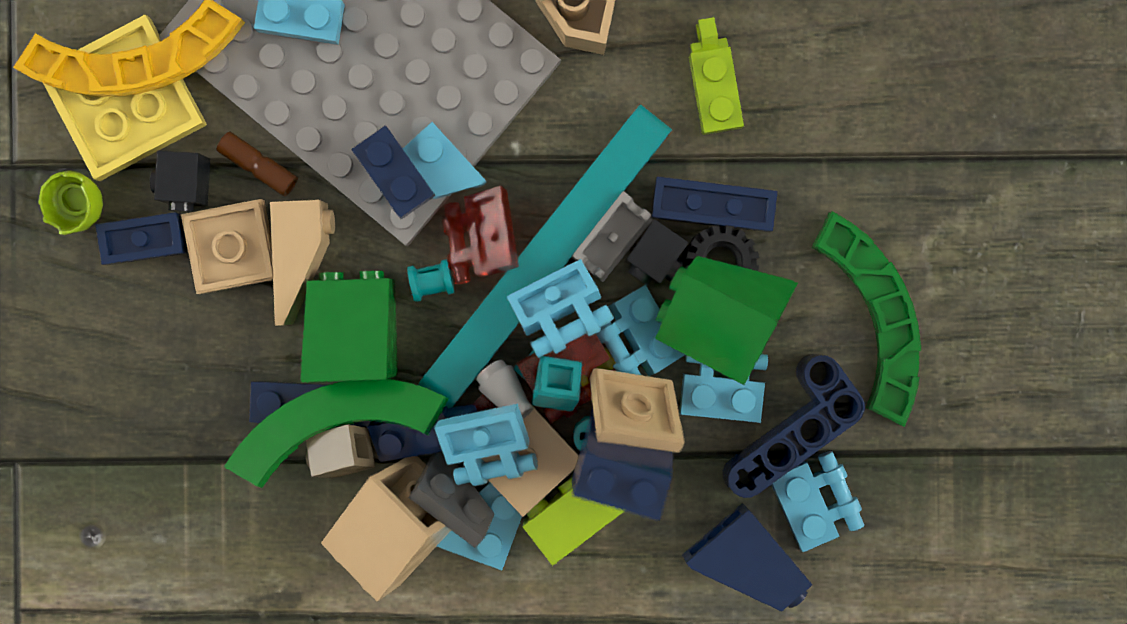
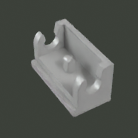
[571,191,653,283]

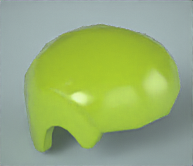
[38,170,103,235]

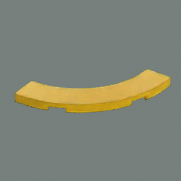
[13,0,245,97]

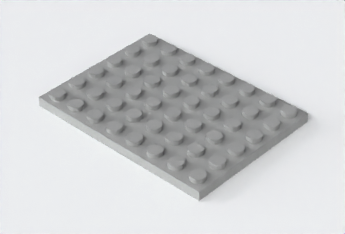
[159,0,561,247]

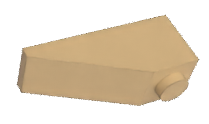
[270,200,335,326]

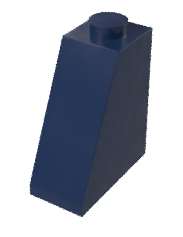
[682,503,812,612]

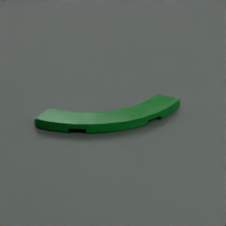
[812,211,921,427]
[224,379,449,488]

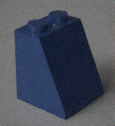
[571,407,673,521]

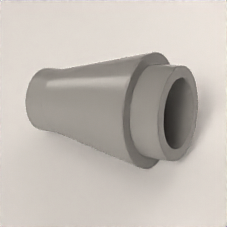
[476,360,534,419]

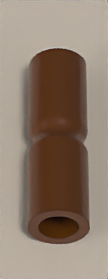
[216,131,298,197]

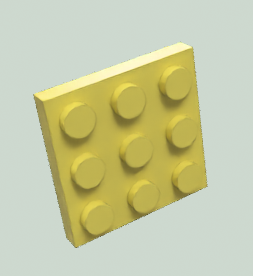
[43,15,207,181]

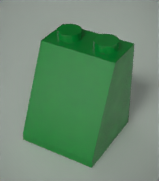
[655,256,798,385]
[301,271,398,382]

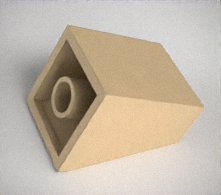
[321,456,451,602]

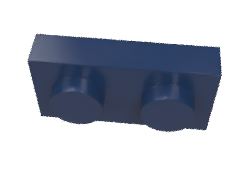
[351,125,436,219]
[95,212,187,265]

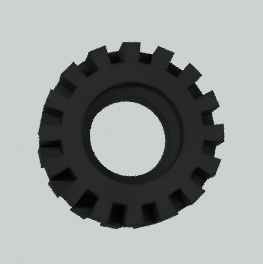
[683,225,759,271]

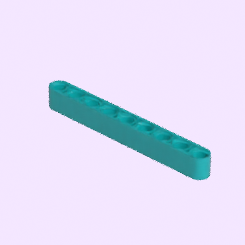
[418,104,673,408]

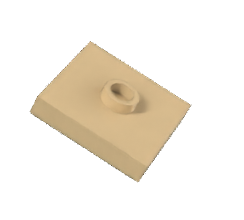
[181,199,273,294]
[590,368,685,453]
[481,402,579,517]

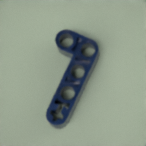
[723,354,865,498]

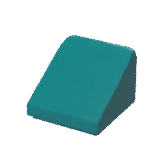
[532,356,582,411]

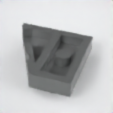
[408,451,495,548]

